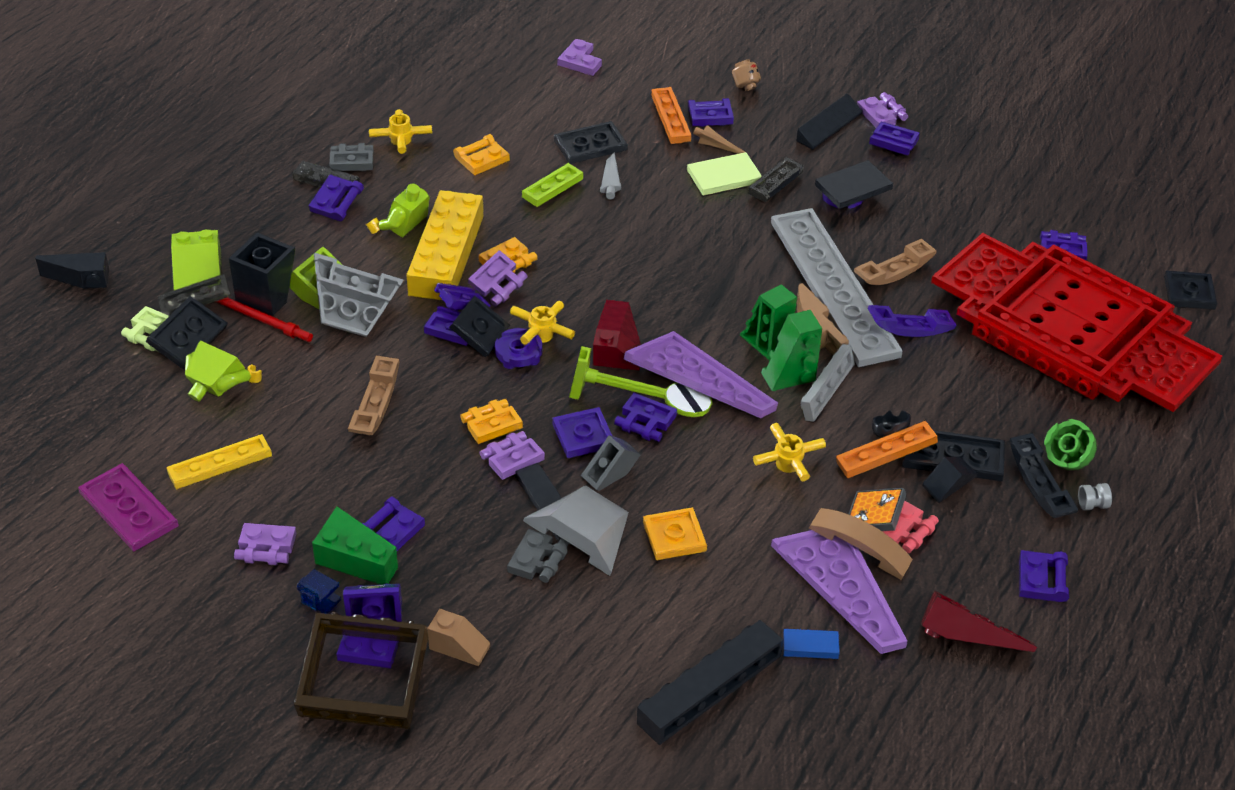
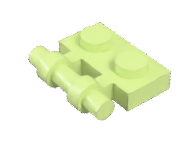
[121,306,169,351]

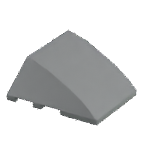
[314,253,404,337]
[523,486,629,576]

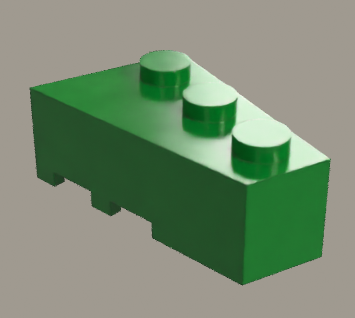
[740,284,797,361]

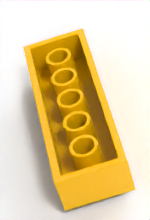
[407,190,484,300]

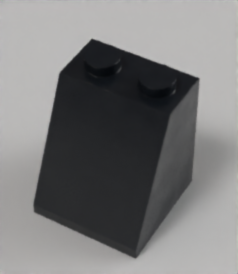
[229,233,295,316]

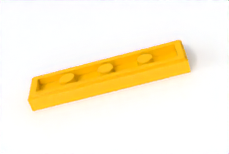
[167,434,272,489]

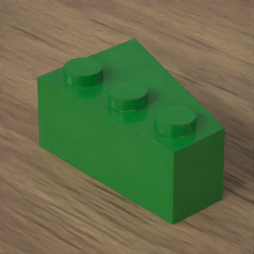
[761,310,822,391]
[312,506,398,585]

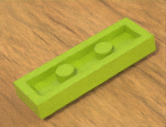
[522,163,583,207]

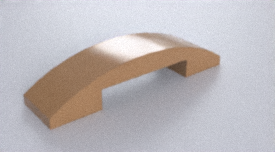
[854,239,937,285]
[348,355,400,435]
[809,508,913,580]

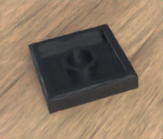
[1164,271,1217,310]
[449,296,510,357]

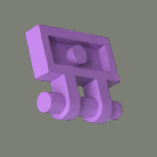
[857,92,908,128]
[468,250,528,307]
[480,431,545,480]
[234,523,296,565]

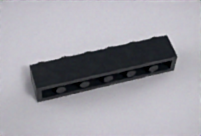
[637,620,783,745]

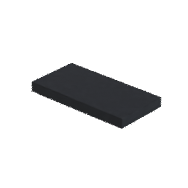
[902,430,1005,481]

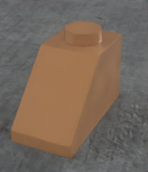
[427,609,490,666]

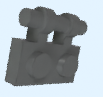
[329,143,374,172]
[507,529,569,583]

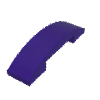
[867,305,957,337]

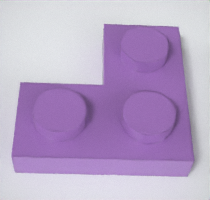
[558,39,602,76]

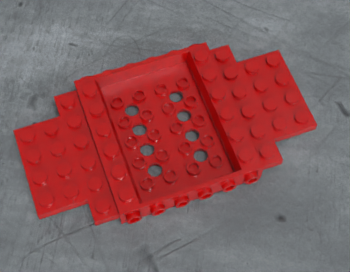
[931,233,1223,412]

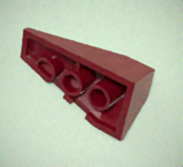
[593,300,641,371]
[921,591,1037,652]

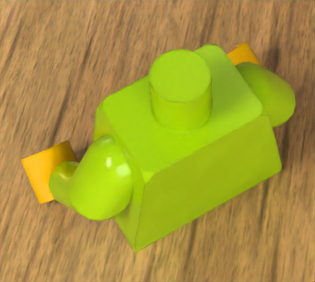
[366,184,430,238]
[185,340,262,402]

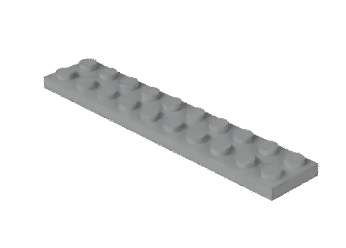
[771,208,903,367]

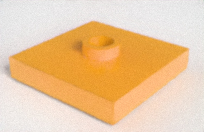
[643,507,707,560]

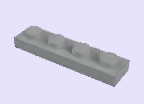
[801,344,855,422]

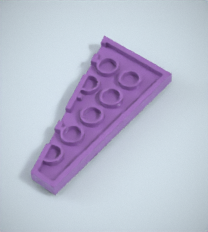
[624,331,778,418]
[771,530,907,654]

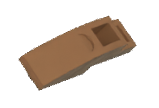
[797,283,849,355]

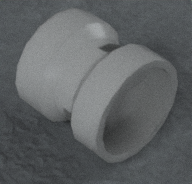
[1078,483,1112,510]

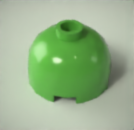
[1044,419,1097,471]

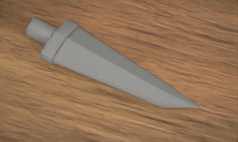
[600,152,621,199]

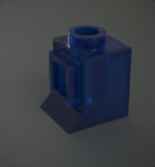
[297,569,341,614]

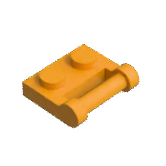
[453,134,510,176]

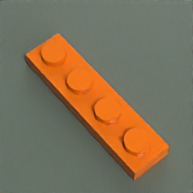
[651,87,691,144]
[836,421,938,478]

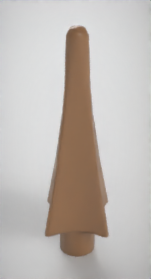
[693,125,745,154]

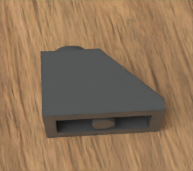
[581,435,641,491]

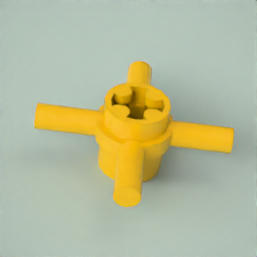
[369,109,432,154]
[510,301,575,345]
[753,423,826,481]

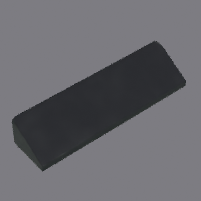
[796,94,862,149]

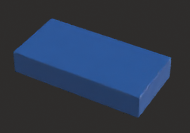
[783,629,839,659]

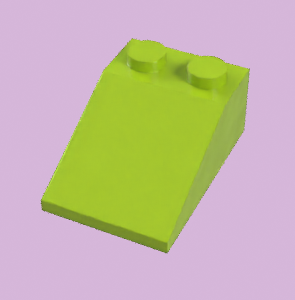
[171,230,221,294]
[289,247,342,309]

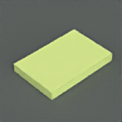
[687,152,762,195]

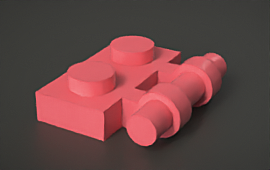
[882,501,939,553]

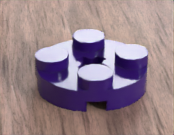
[495,328,542,369]

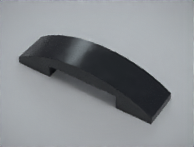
[1009,433,1079,518]

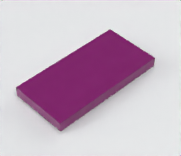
[78,463,179,552]

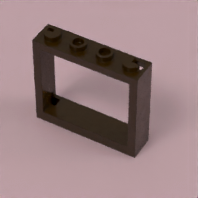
[294,612,428,729]

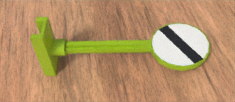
[569,346,712,417]

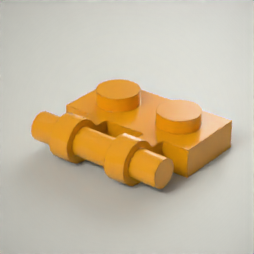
[479,237,537,273]
[460,399,523,444]

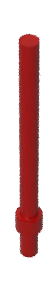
[198,291,313,342]

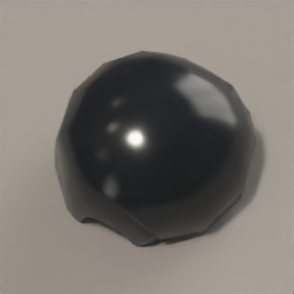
[872,410,911,438]

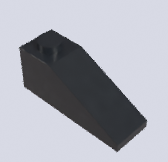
[35,252,110,288]

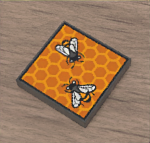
[849,488,907,531]

